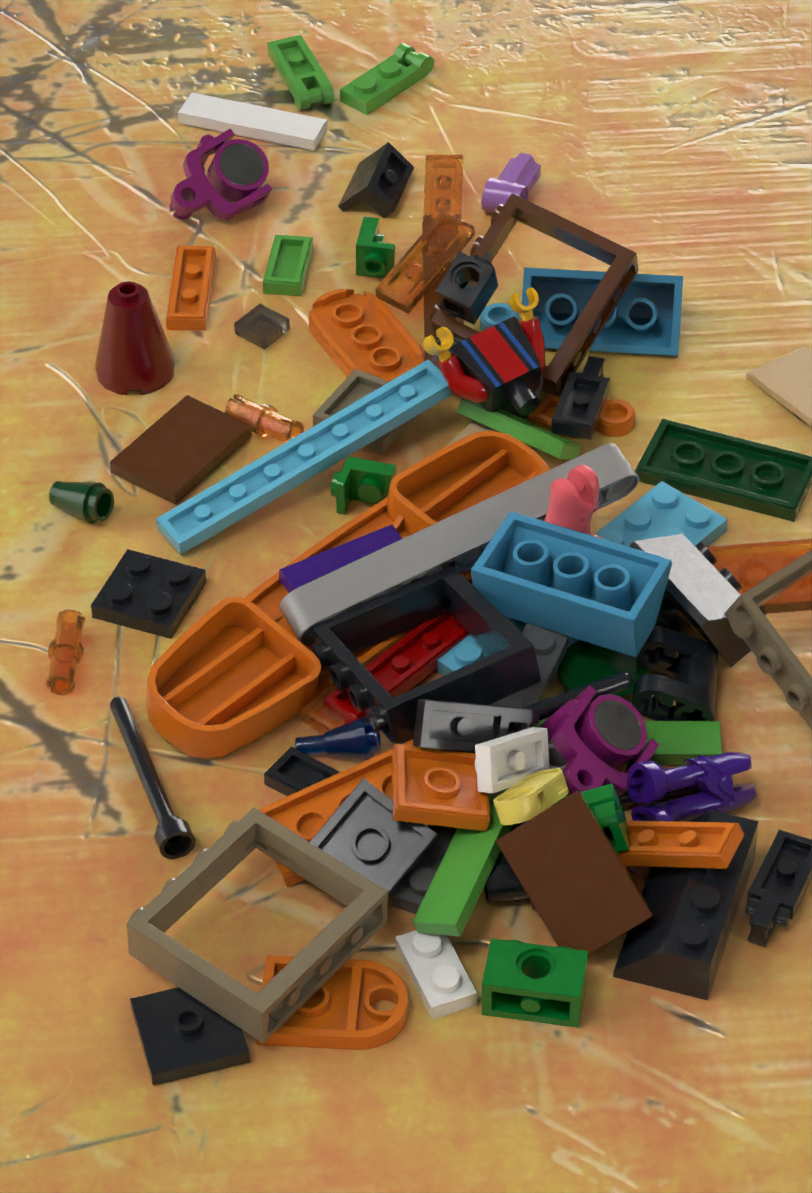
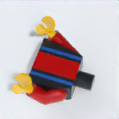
[423,287,545,416]

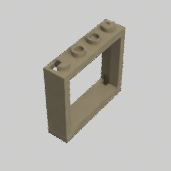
[724,550,812,730]
[127,807,388,1043]

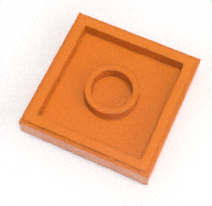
[392,744,490,832]

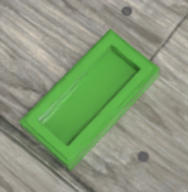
[263,235,314,296]

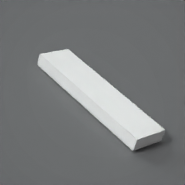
[178,93,327,151]

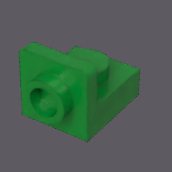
[356,217,395,279]
[331,456,396,514]

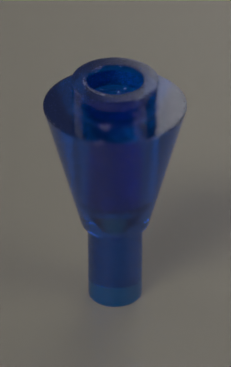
[295,716,381,760]

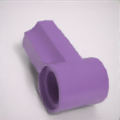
[481,153,541,213]

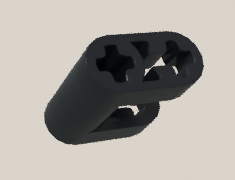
[632,626,718,721]

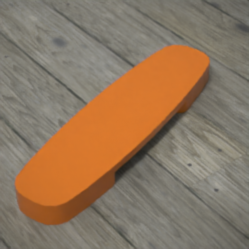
[146,431,549,759]

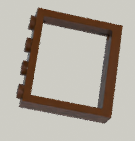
[430,193,639,398]

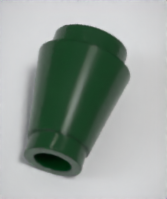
[49,481,114,524]

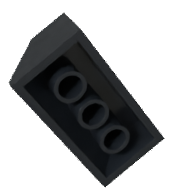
[613,810,759,1001]

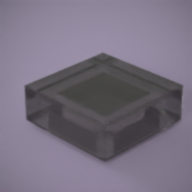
[234,304,290,349]

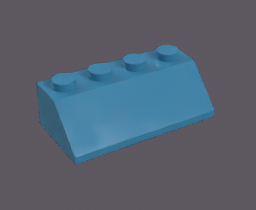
[521,267,683,356]
[471,511,672,657]

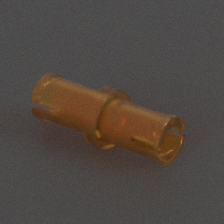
[225,394,304,443]
[46,609,85,695]

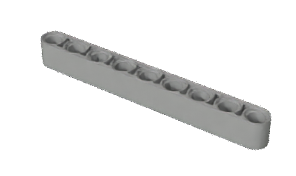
[279,443,639,645]

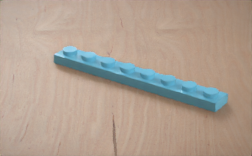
[156,360,454,555]

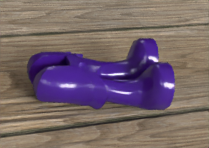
[627,752,757,822]

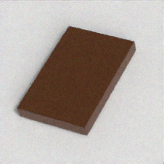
[110,395,252,504]
[496,791,655,956]

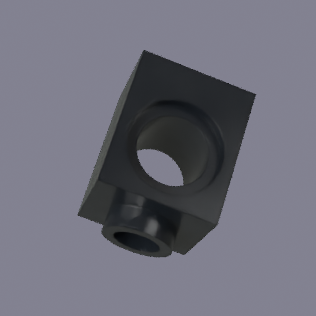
[435,252,498,325]

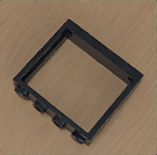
[311,566,541,744]

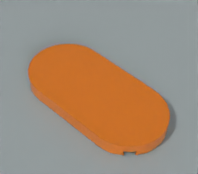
[308,289,425,382]

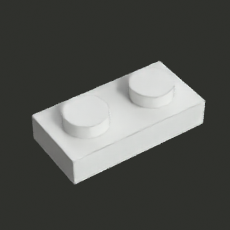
[475,727,550,793]
[395,930,477,1020]

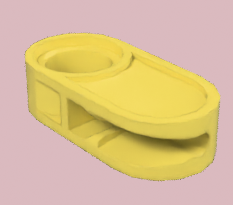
[493,768,569,825]

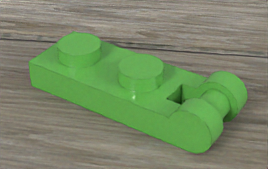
[267,35,335,110]
[340,43,434,115]

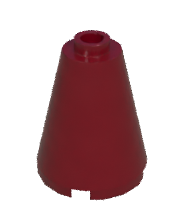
[95,281,175,395]

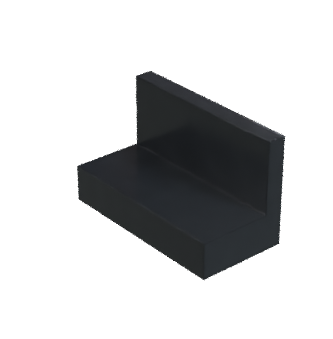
[338,142,414,218]

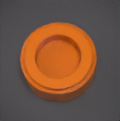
[596,399,635,437]

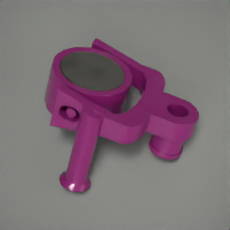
[169,129,272,220]
[538,686,659,797]

